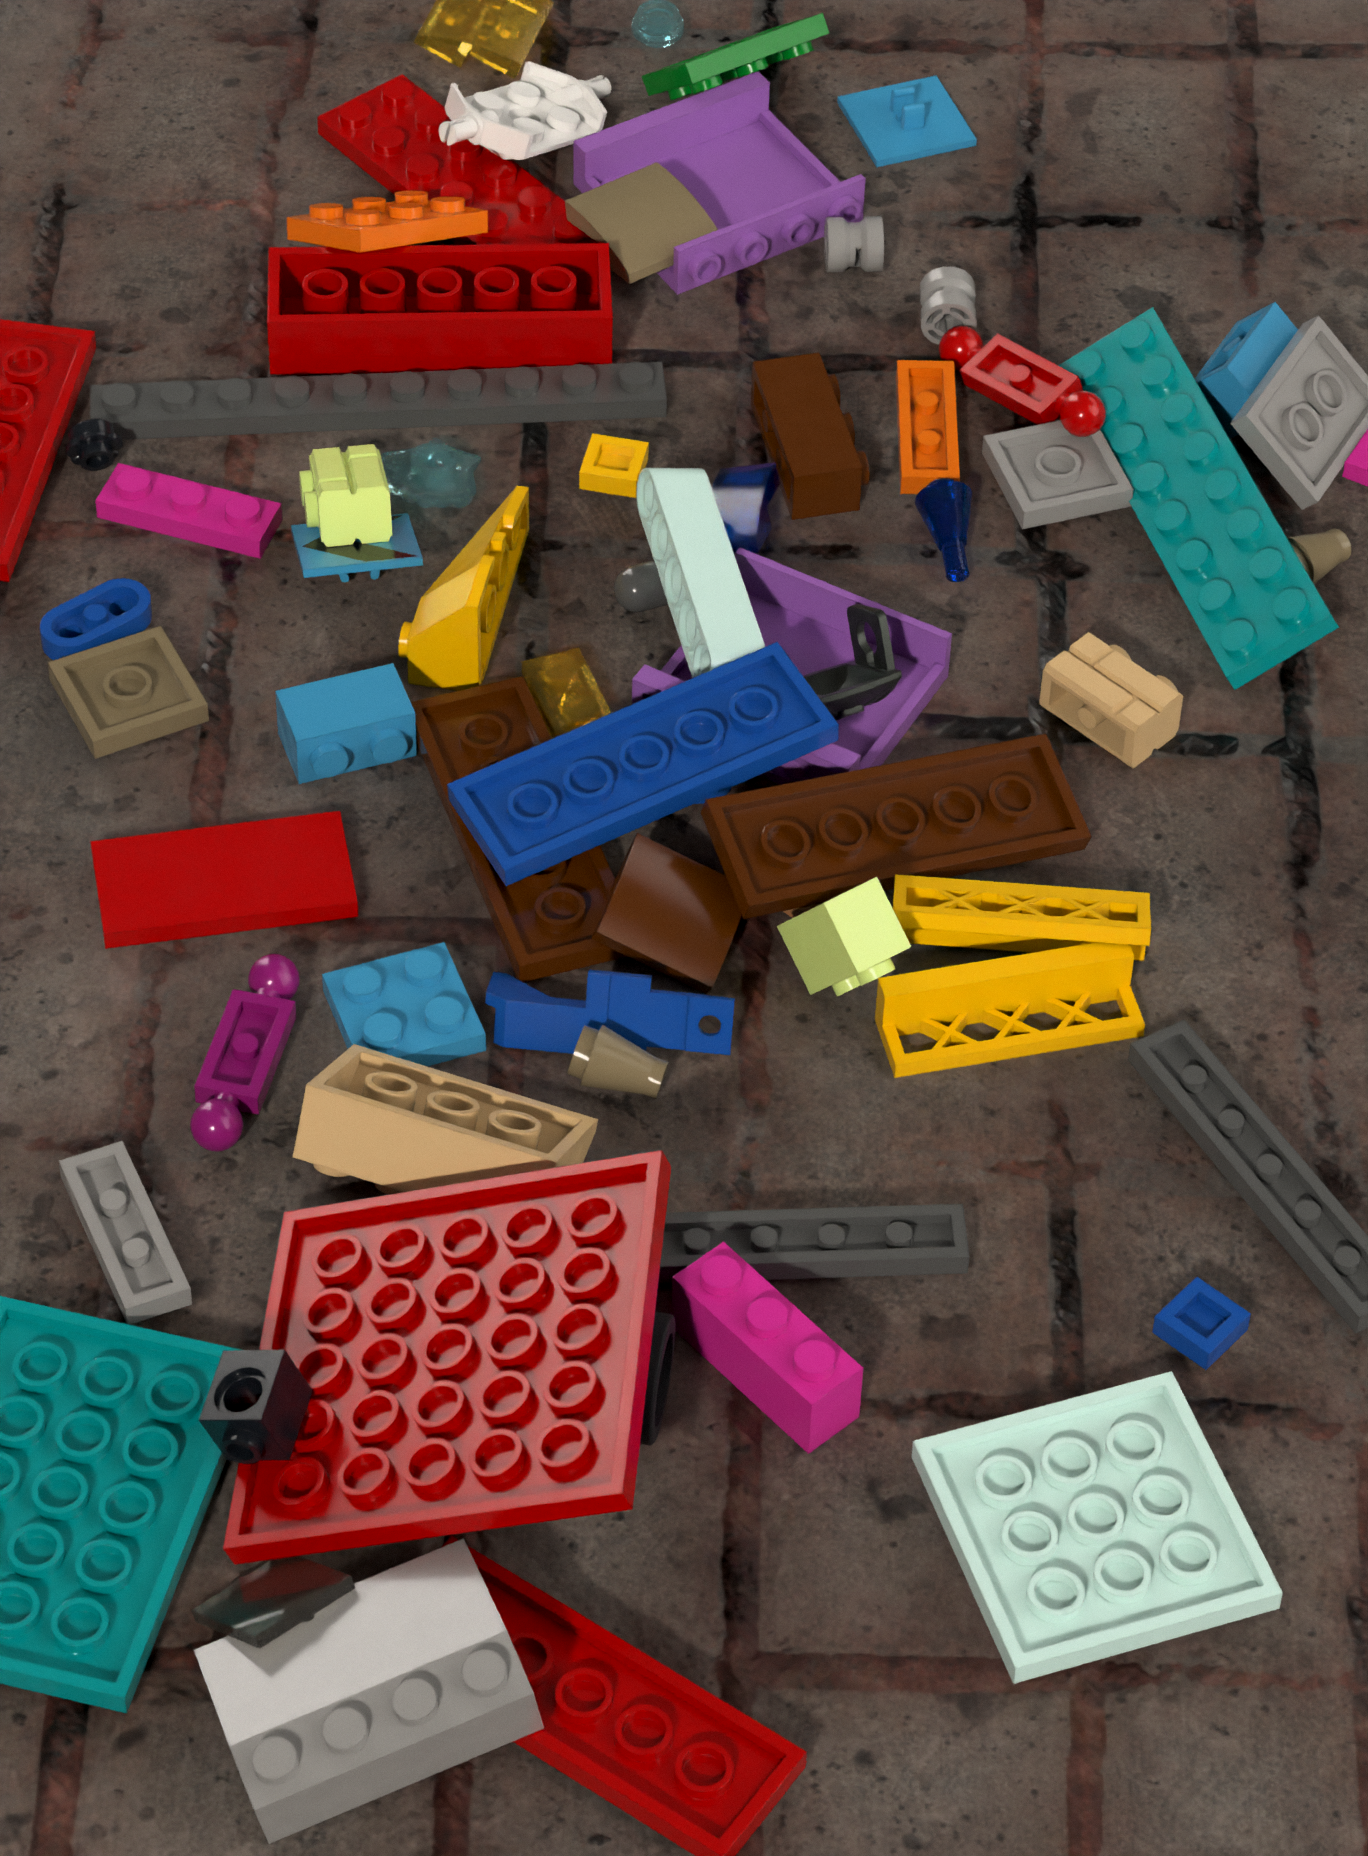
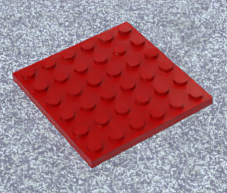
[223,1150,671,1565]

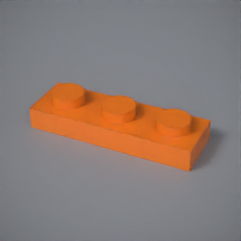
[896,360,960,495]

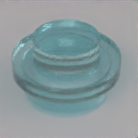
[631,0,684,48]

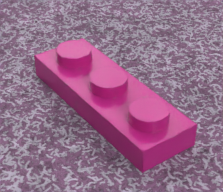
[95,463,282,559]

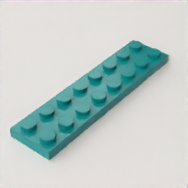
[1058,307,1339,690]

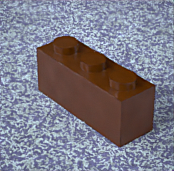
[751,352,870,520]

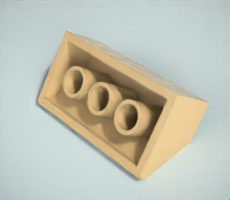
[293,1044,598,1195]

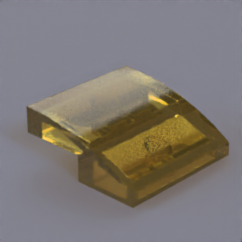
[413,0,555,79]

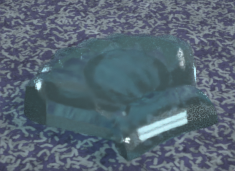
[381,438,482,508]

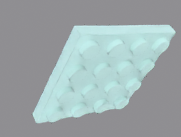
[911,1371,1283,1684]

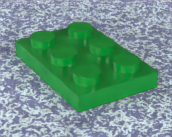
[642,13,829,100]

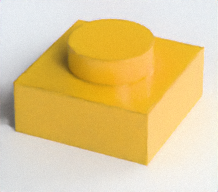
[579,433,649,498]

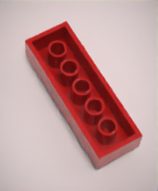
[267,243,613,375]

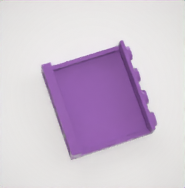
[573,71,866,295]
[632,548,952,785]

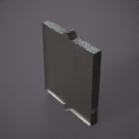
[191,1556,355,1649]

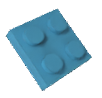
[322,942,486,1066]

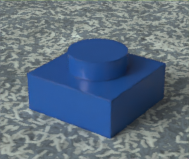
[1152,1277,1251,1370]

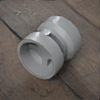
[824,216,884,273]
[920,266,977,344]

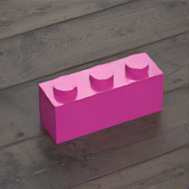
[671,1241,863,1454]

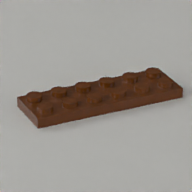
[411,676,628,982]
[700,733,1092,919]

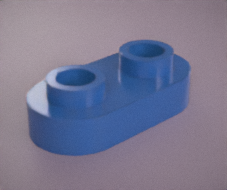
[40,578,152,660]

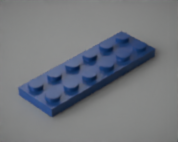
[447,642,839,886]

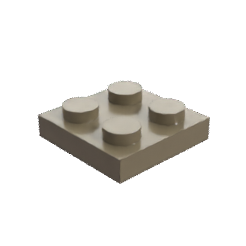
[48,626,209,759]

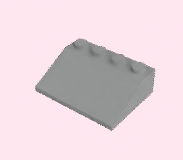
[194,1538,544,1844]

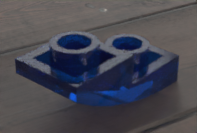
[712,462,780,555]

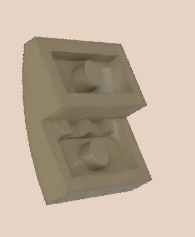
[565,162,718,284]

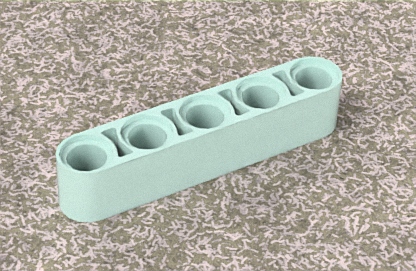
[636,468,765,678]

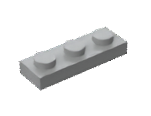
[59,1141,192,1325]

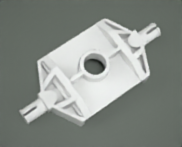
[438,61,611,160]

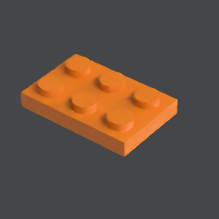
[287,191,488,252]

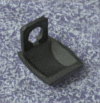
[803,604,902,720]

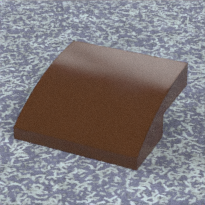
[591,833,742,994]

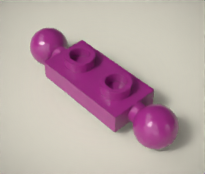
[190,954,300,1152]

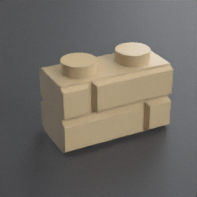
[1039,632,1183,769]

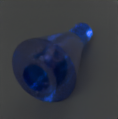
[915,478,973,582]

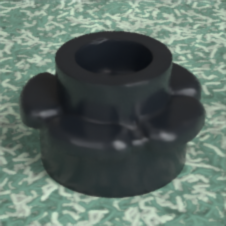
[66,419,123,471]

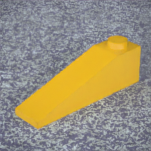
[398,485,529,691]

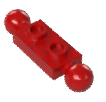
[939,326,1106,437]

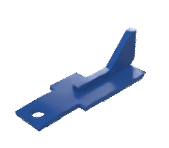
[485,970,735,1055]

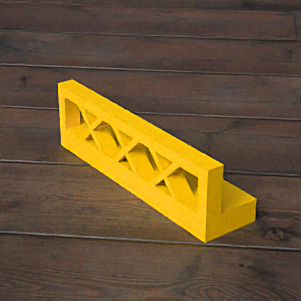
[892,874,1151,961]
[875,942,1145,1078]

